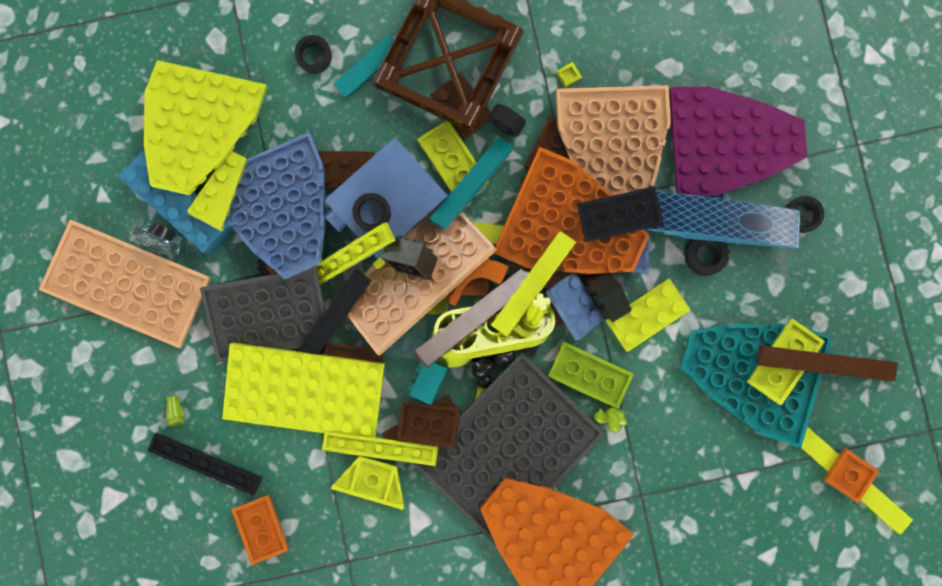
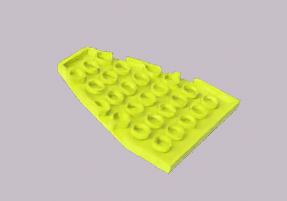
[144,60,267,195]

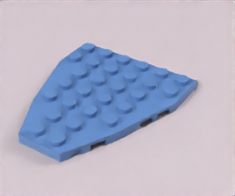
[206,132,326,279]

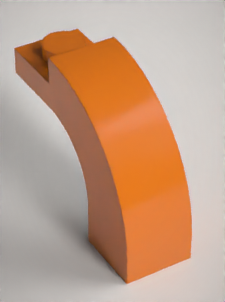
[447,260,509,308]

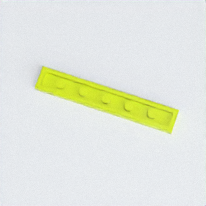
[317,222,396,285]
[491,231,576,337]
[322,432,439,466]

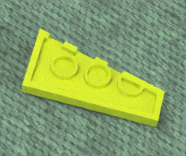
[187,151,247,232]

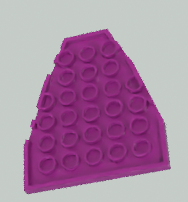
[669,86,808,198]

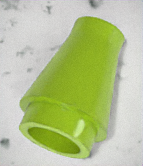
[166,396,186,426]

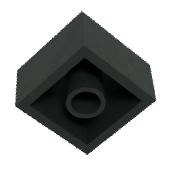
[381,235,438,280]

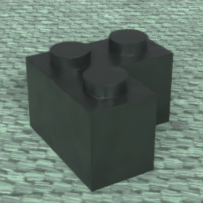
[583,273,632,323]

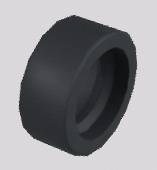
[295,35,332,74]
[488,104,526,137]
[352,193,391,231]
[785,196,824,233]

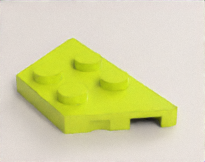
[331,456,404,510]

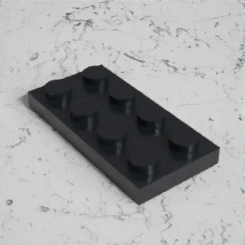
[577,186,664,243]

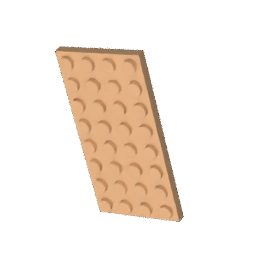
[347,201,497,356]
[39,220,212,348]

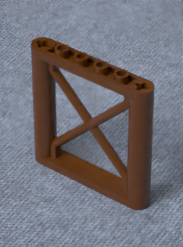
[372,0,524,131]

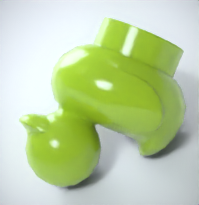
[594,408,628,433]

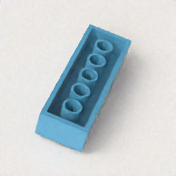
[119,149,234,255]

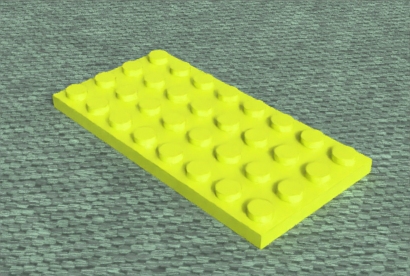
[222,343,385,438]

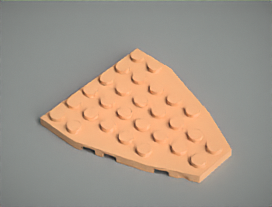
[555,85,671,195]

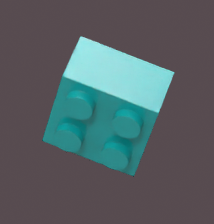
[408,361,448,405]

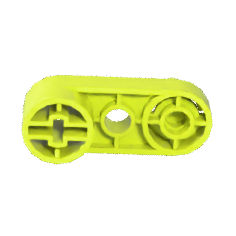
[431,294,556,367]

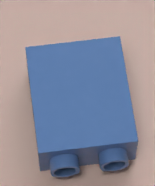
[324,137,448,261]

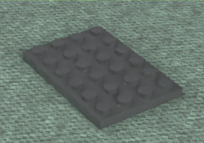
[200,266,332,363]

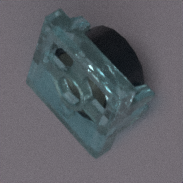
[133,222,183,263]

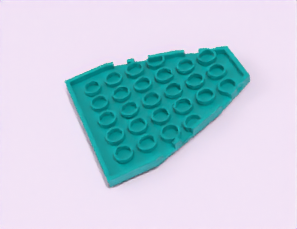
[680,324,833,448]

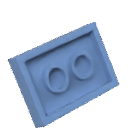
[546,273,604,341]

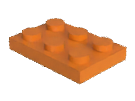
[231,494,290,565]

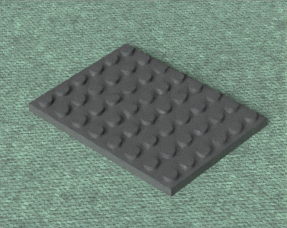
[413,352,605,545]

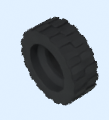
[684,239,730,276]

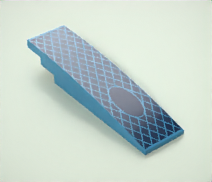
[645,192,800,249]

